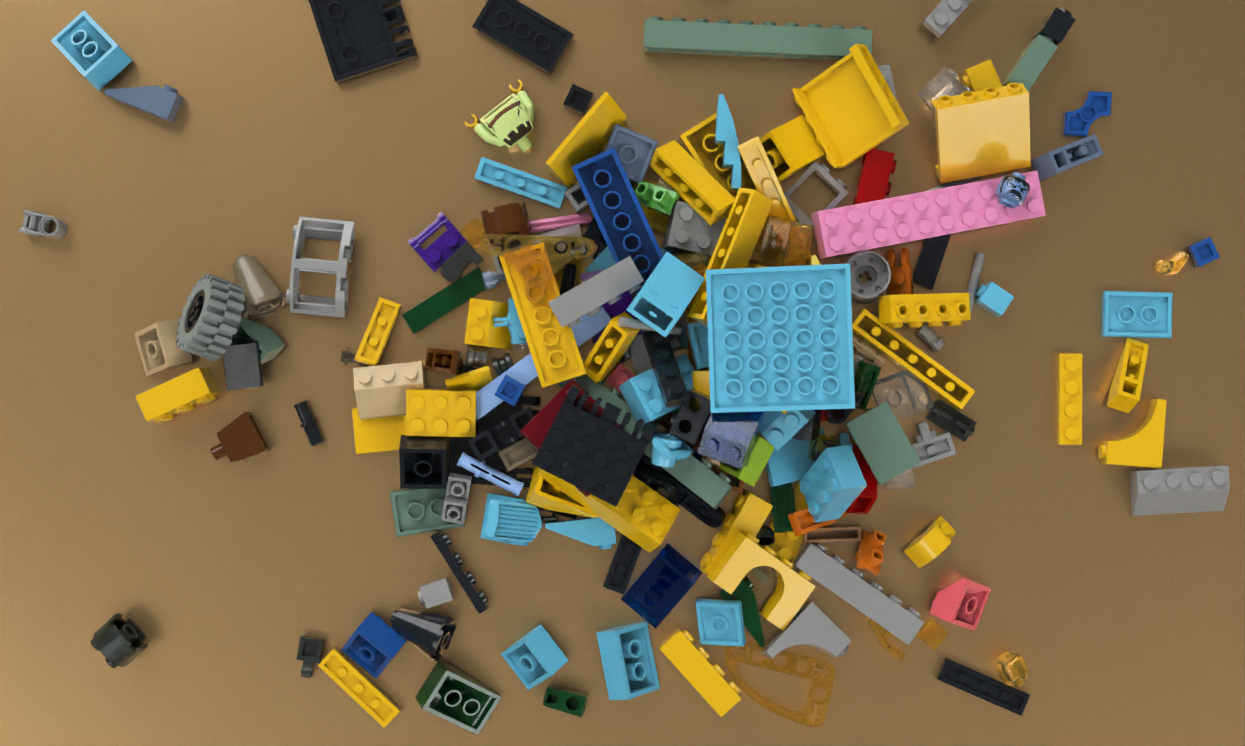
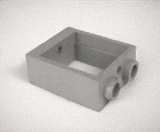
[784,161,848,234]

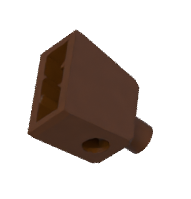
[210,412,270,462]

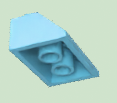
[596,621,660,700]

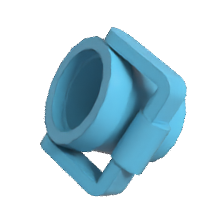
[651,433,692,468]

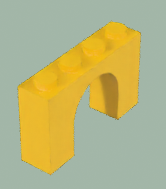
[707,532,816,631]

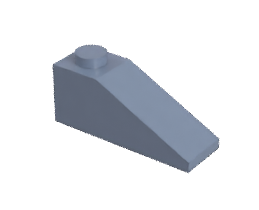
[104,85,183,123]
[1031,134,1104,181]

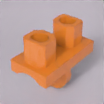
[855,530,886,575]

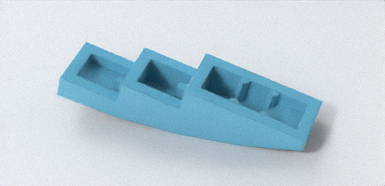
[715,94,741,191]

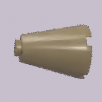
[233,255,286,320]

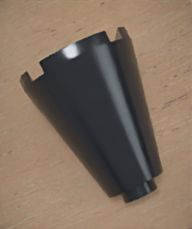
[390,607,456,661]

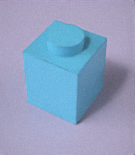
[975,281,1014,317]

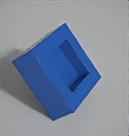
[1187,237,1220,268]
[494,375,526,406]

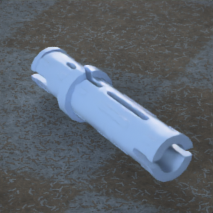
[457,452,525,496]

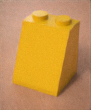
[760,115,826,183]

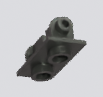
[926,399,977,442]

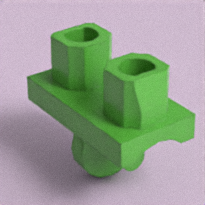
[635,181,680,216]

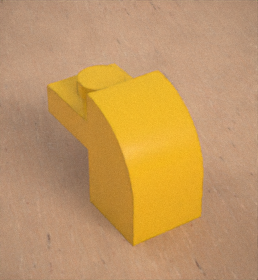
[904,516,956,568]

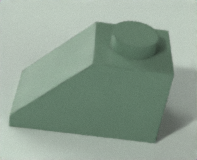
[232,317,285,364]

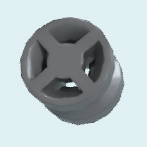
[466,345,487,368]

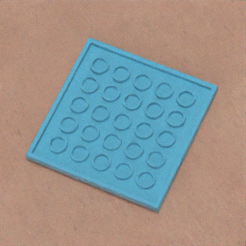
[706,264,855,413]

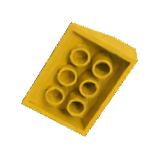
[546,91,627,189]

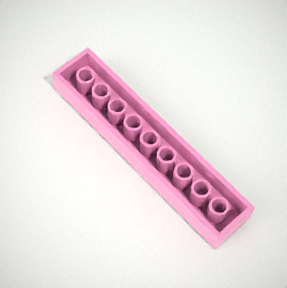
[811,170,1046,259]

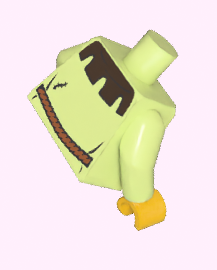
[465,80,535,152]

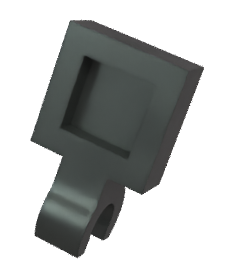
[297,636,324,678]

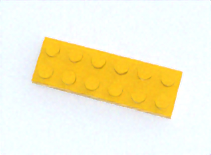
[499,242,587,389]

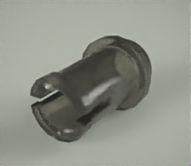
[341,348,368,367]

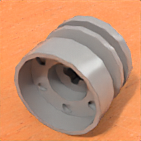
[846,250,891,304]

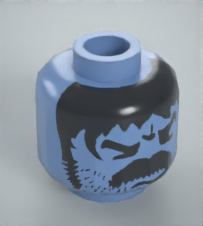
[995,172,1030,209]

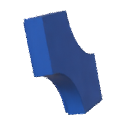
[1062,91,1112,137]

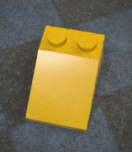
[526,466,598,518]

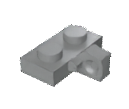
[911,421,957,468]

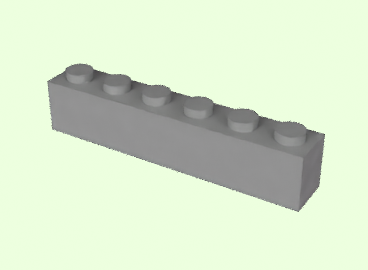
[793,542,924,645]

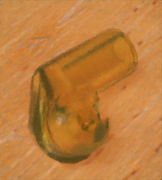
[1156,251,1190,275]

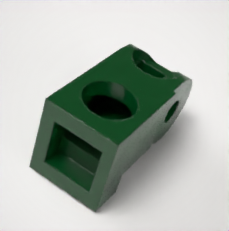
[543,686,589,717]

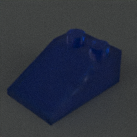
[697,411,765,469]
[621,543,702,629]

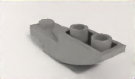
[922,0,973,38]

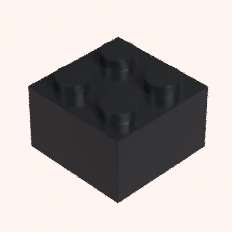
[399,435,448,489]

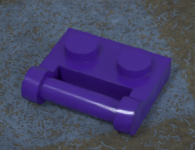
[407,212,469,272]

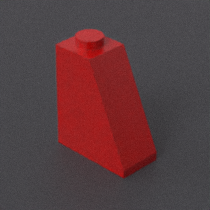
[846,445,877,514]

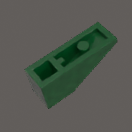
[718,576,765,648]

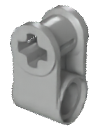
[18,209,67,239]

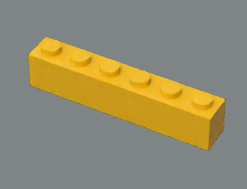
[688,188,773,327]
[852,308,975,410]

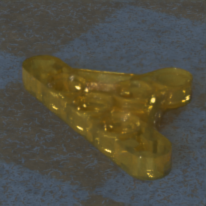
[481,234,595,304]

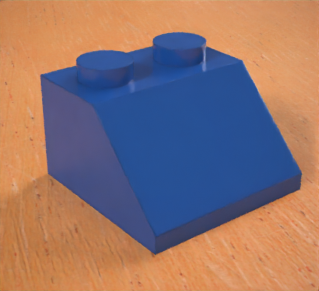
[341,612,407,679]

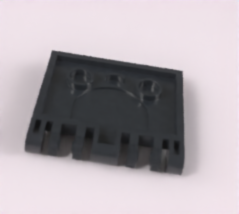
[309,0,418,83]
[532,384,657,507]
[447,396,540,488]

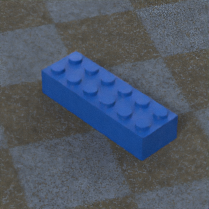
[572,147,663,295]

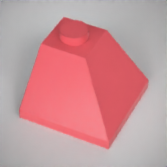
[929,578,991,631]

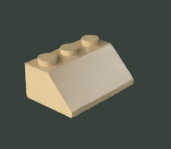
[353,361,427,419]

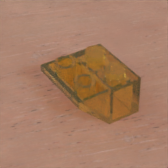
[757,215,815,267]

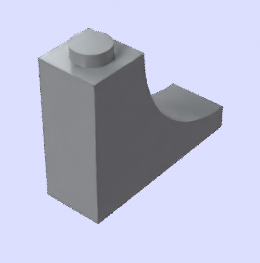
[761,602,851,659]

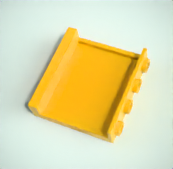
[792,44,910,168]
[931,83,1031,183]

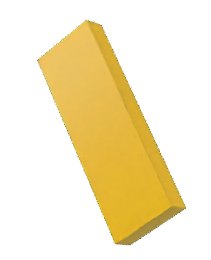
[354,297,401,366]

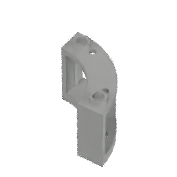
[286,216,355,318]

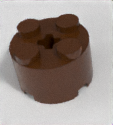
[481,202,531,244]

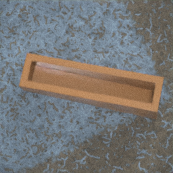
[803,524,861,543]

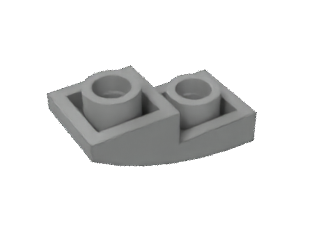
[441,472,472,525]

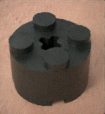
[91,613,148,668]

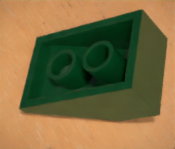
[415,659,502,735]

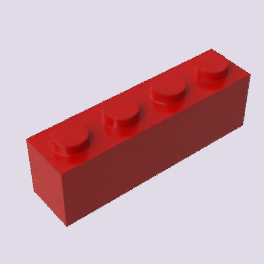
[853,148,897,205]

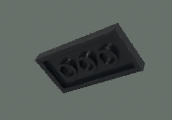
[472,0,574,74]

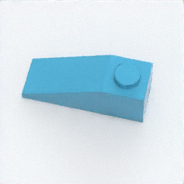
[545,517,616,549]

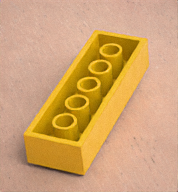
[537,469,681,553]

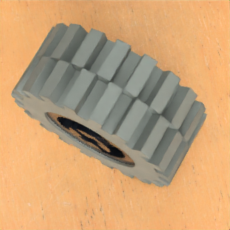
[176,273,245,361]

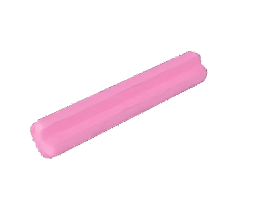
[529,213,592,233]

